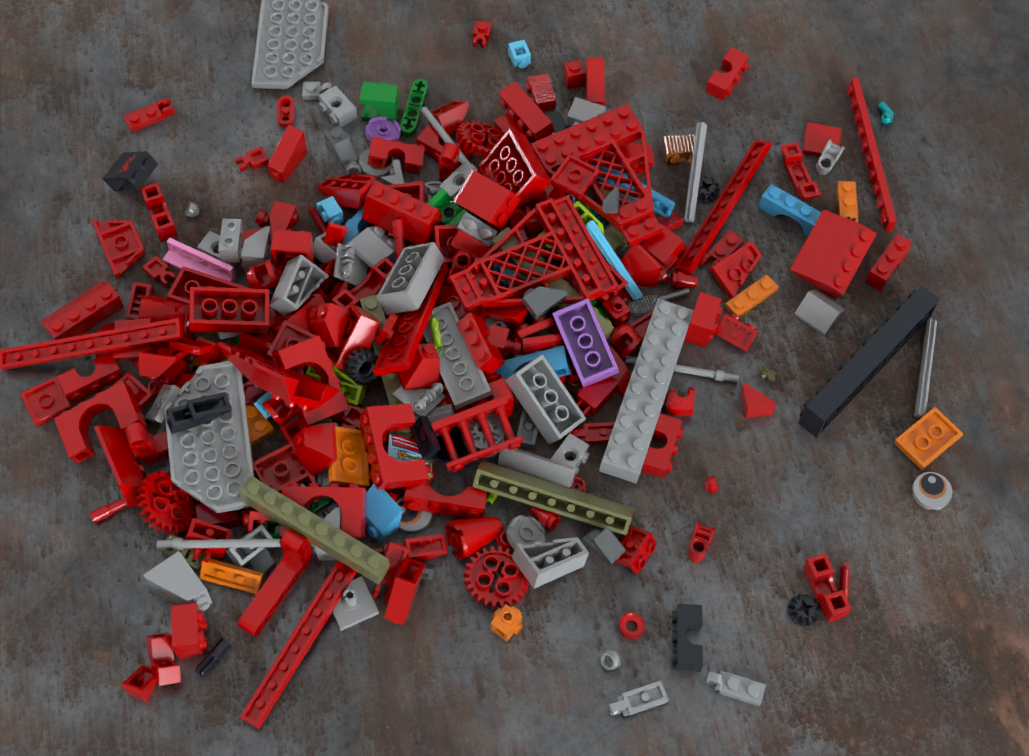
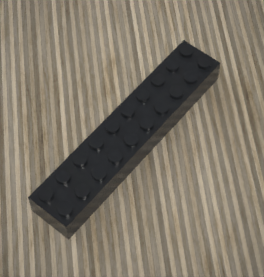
[798,286,940,438]

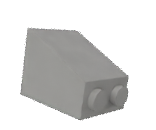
[143,551,213,612]

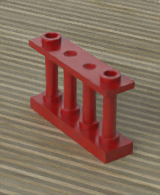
[431,395,523,472]

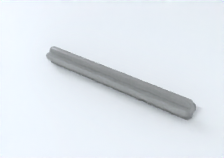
[683,122,707,223]
[914,318,937,419]

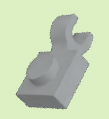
[302,82,332,100]

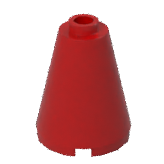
[445,516,504,561]

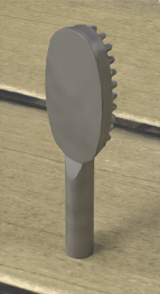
[628,288,690,316]

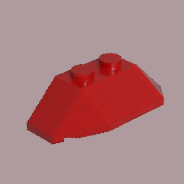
[317,174,378,209]

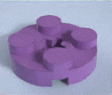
[365,117,401,142]

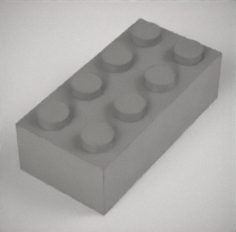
[376,242,445,315]
[505,354,586,444]

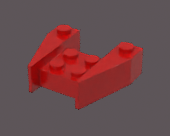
[253,419,316,494]

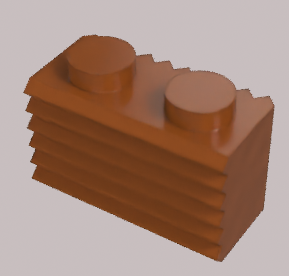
[662,134,695,164]

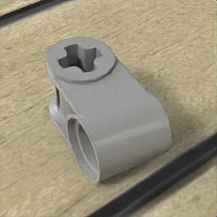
[815,139,845,175]

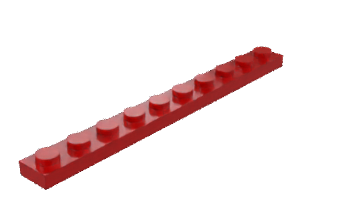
[847,78,897,232]
[674,140,772,274]
[0,318,183,370]
[240,542,369,729]

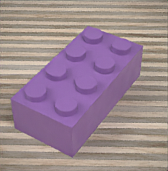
[552,299,619,388]

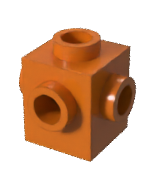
[490,604,523,642]

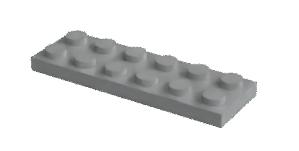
[423,302,492,409]

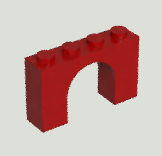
[271,336,349,428]
[54,381,147,463]
[359,403,429,490]
[280,483,367,538]

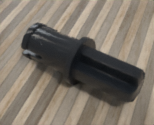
[195,638,232,677]

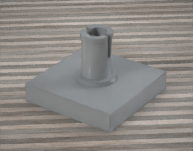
[145,384,180,424]
[332,576,379,631]

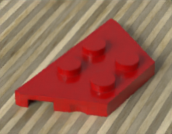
[91,219,145,279]

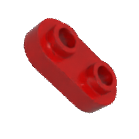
[276,96,295,128]

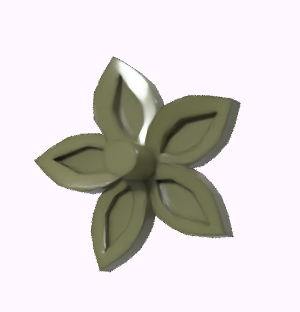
[756,365,777,382]

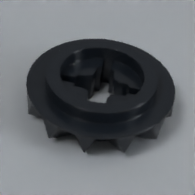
[697,176,720,202]
[788,593,821,626]

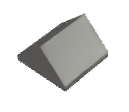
[794,289,846,336]

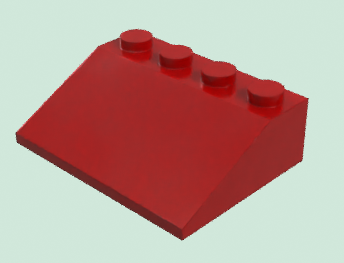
[477,128,551,208]
[789,210,877,299]

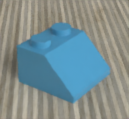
[365,484,403,543]

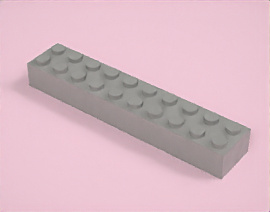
[599,299,694,484]

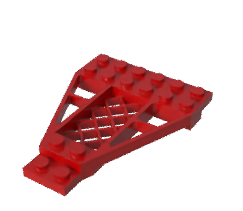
[531,104,662,246]
[449,195,619,311]

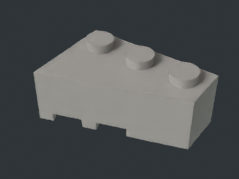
[269,254,329,316]
[512,537,589,589]

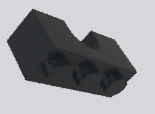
[671,604,703,672]

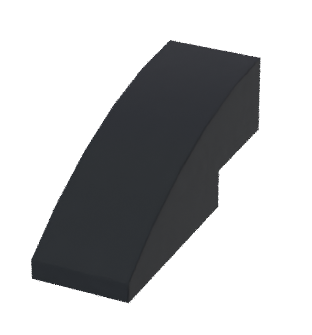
[165,392,232,434]

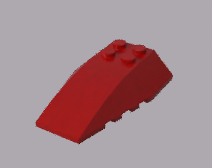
[218,342,339,410]

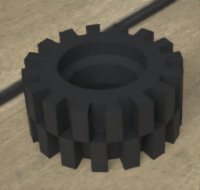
[344,347,378,386]

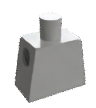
[567,97,606,128]

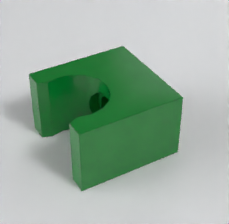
[360,82,399,122]
[426,188,468,225]

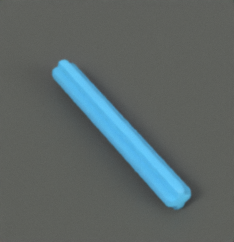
[585,220,643,300]

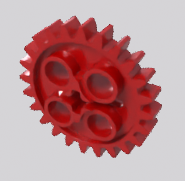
[455,120,504,159]
[136,470,197,535]
[463,546,529,611]

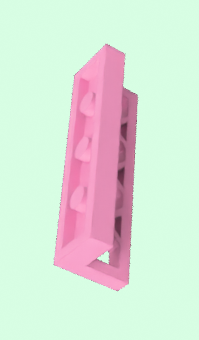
[162,238,236,283]

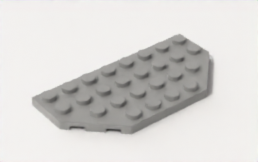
[251,0,329,89]
[164,361,255,513]

